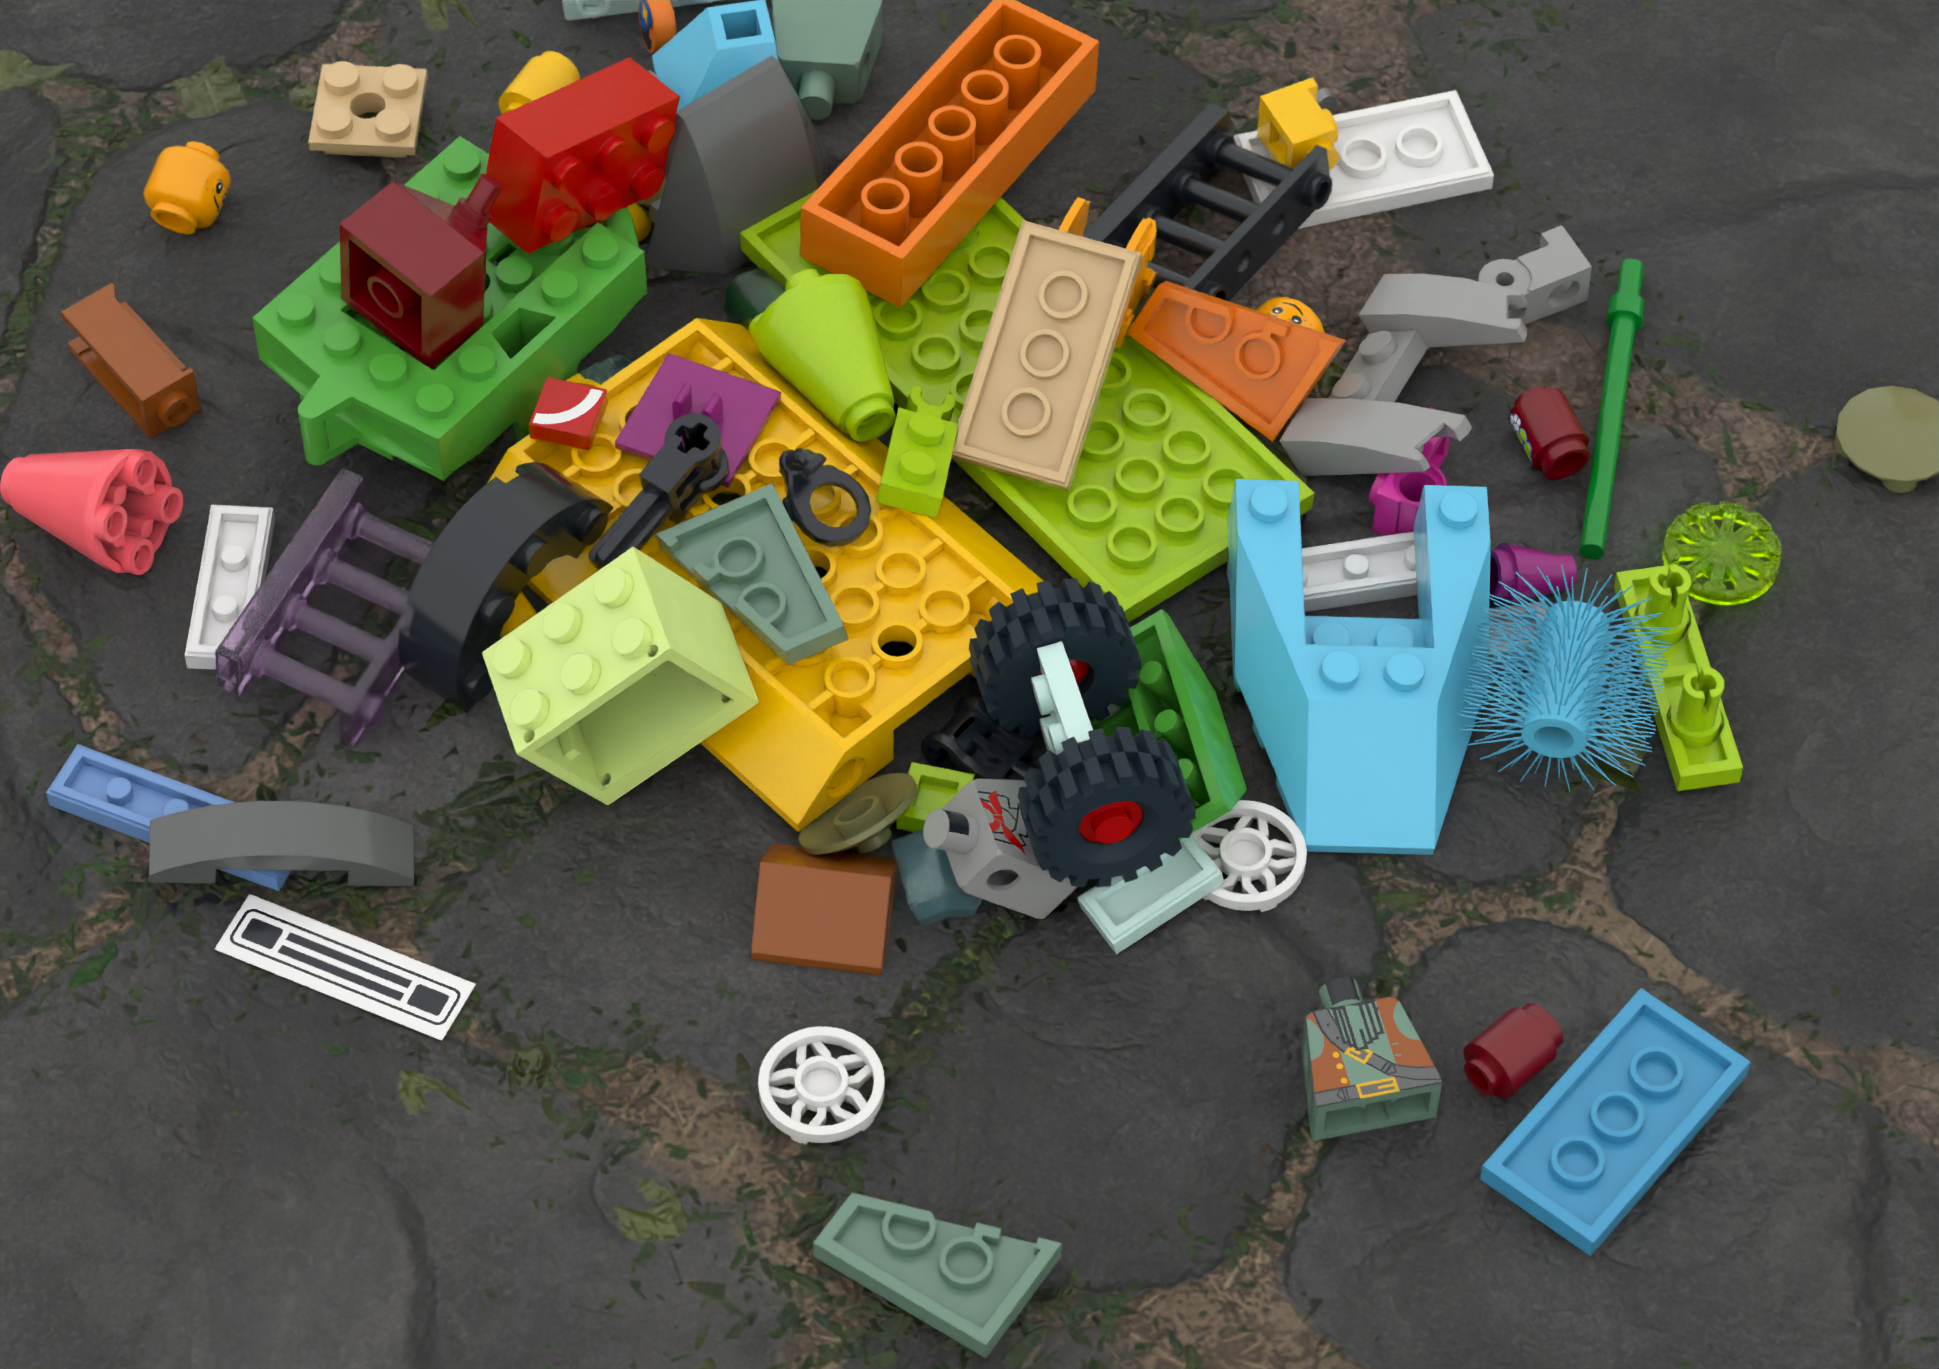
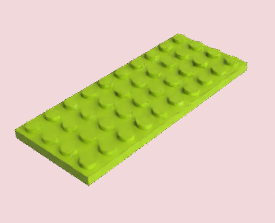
[740,190,1315,623]

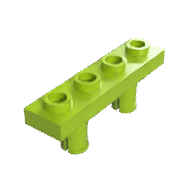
[1614,564,1743,791]

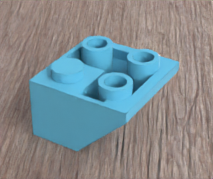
[652,0,778,111]

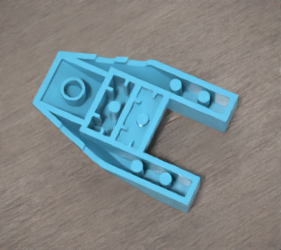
[1227,479,1491,855]

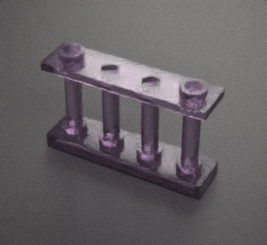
[215,467,434,748]

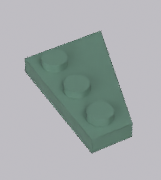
[656,483,848,665]
[813,1193,1062,1358]

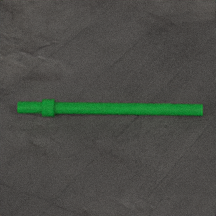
[1579,259,1645,559]

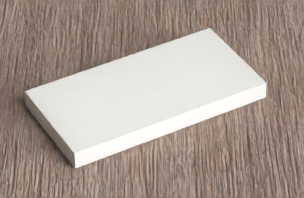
[1233,90,1494,229]

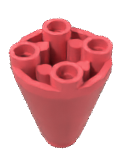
[0,449,183,575]

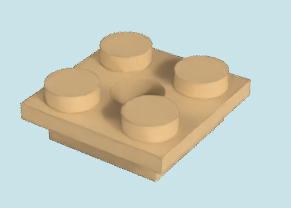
[308,61,428,158]

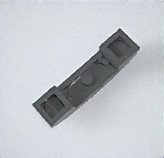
[149,801,414,886]

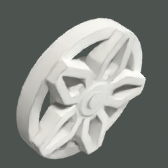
[1191,800,1307,912]
[758,1026,885,1144]

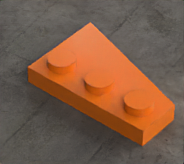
[1127,281,1346,442]

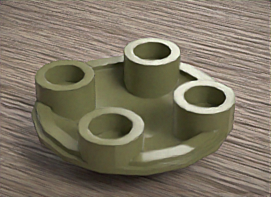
[1834,385,1939,493]

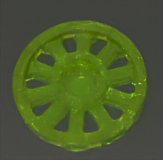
[1662,501,1782,605]

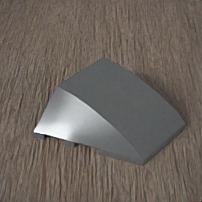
[639,55,830,274]

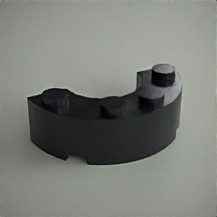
[398,462,614,714]

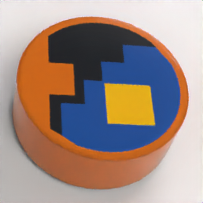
[638,0,677,53]

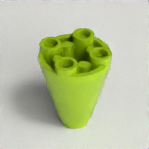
[748,269,896,442]

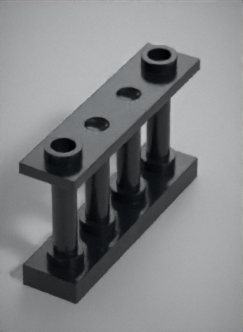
[1083,103,1332,301]

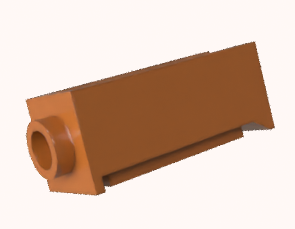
[61,283,201,439]

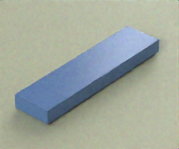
[46,744,292,892]

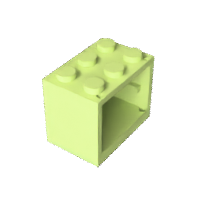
[482,547,759,805]

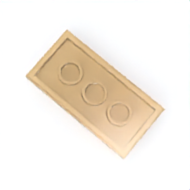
[951,220,1143,492]

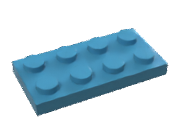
[1480,988,1751,1256]

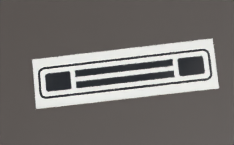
[214,894,476,1041]

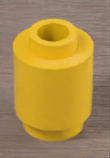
[498,51,580,115]

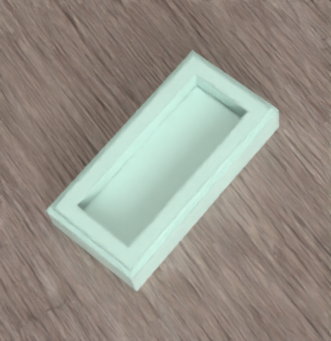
[1077,834,1225,955]

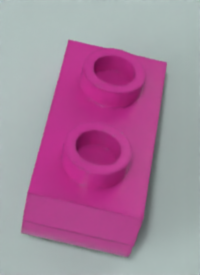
[1369,408,1450,536]

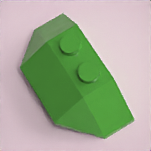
[1089,609,1247,840]

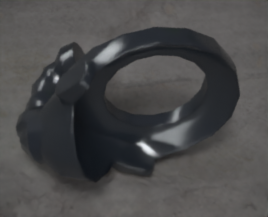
[779,448,871,547]

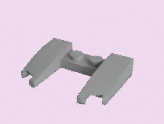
[1279,274,1527,476]

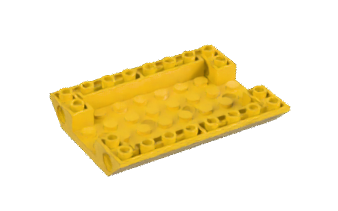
[488,318,1044,832]

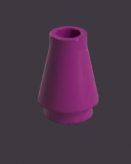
[1489,543,1577,606]

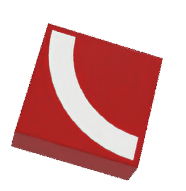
[529,377,608,450]

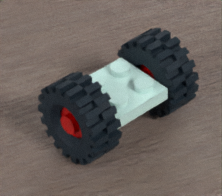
[969,579,1196,888]

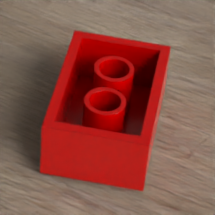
[486,57,680,254]

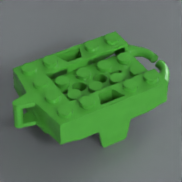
[252,136,647,481]

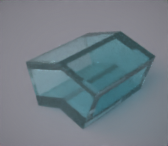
[891,829,982,927]

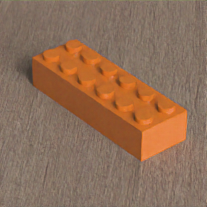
[800,0,1099,308]

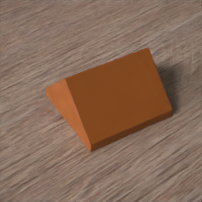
[751,843,901,976]

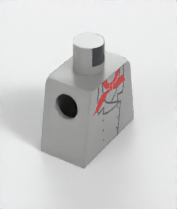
[923,779,1077,919]

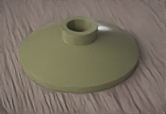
[799,773,918,855]

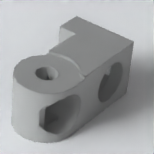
[1479,225,1592,324]

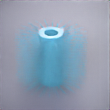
[1459,565,1672,791]

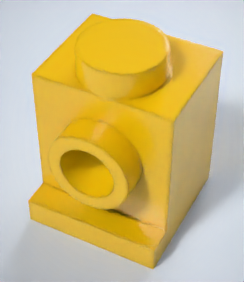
[1257,77,1339,171]

